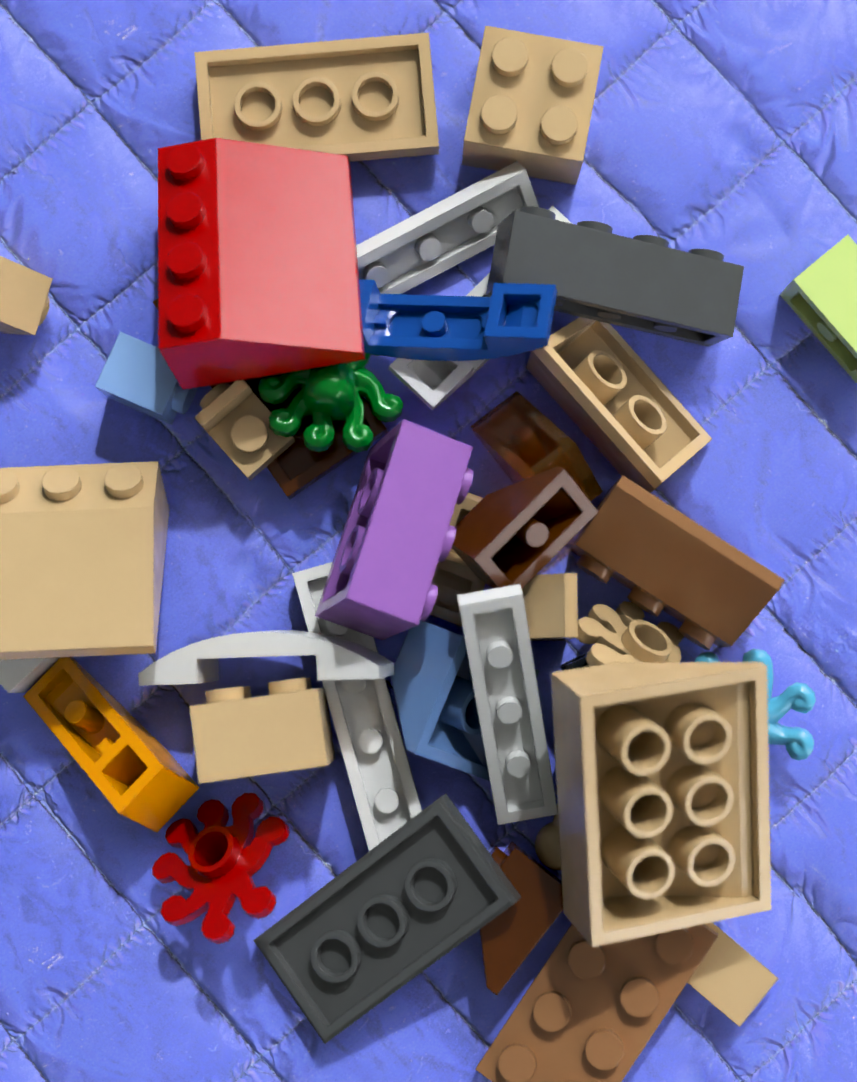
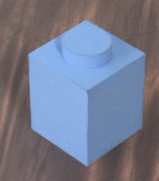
[95,331,197,425]

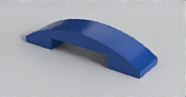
[359,279,557,361]

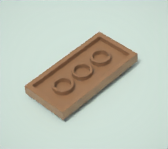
[475,924,718,1082]

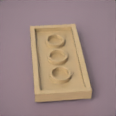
[194,32,439,162]

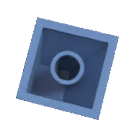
[391,620,539,781]

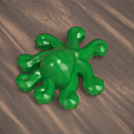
[258,353,403,452]

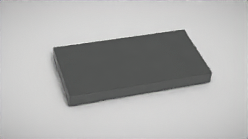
[253,794,521,1044]

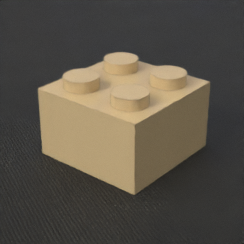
[462,25,604,185]
[189,677,336,784]

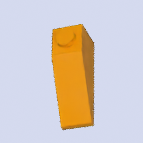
[23,657,200,833]

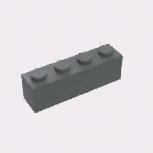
[486,206,744,347]

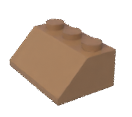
[570,475,785,650]

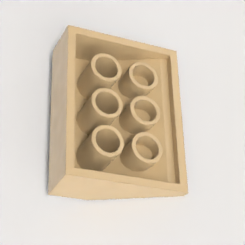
[0,461,169,660]
[551,662,771,947]

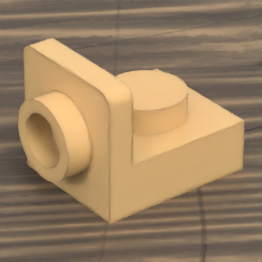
[195,380,296,481]

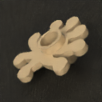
[577,601,683,666]

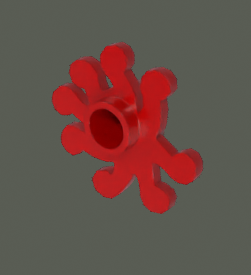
[152,793,290,944]

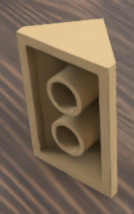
[526,317,712,493]

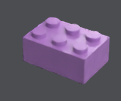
[315,419,474,641]

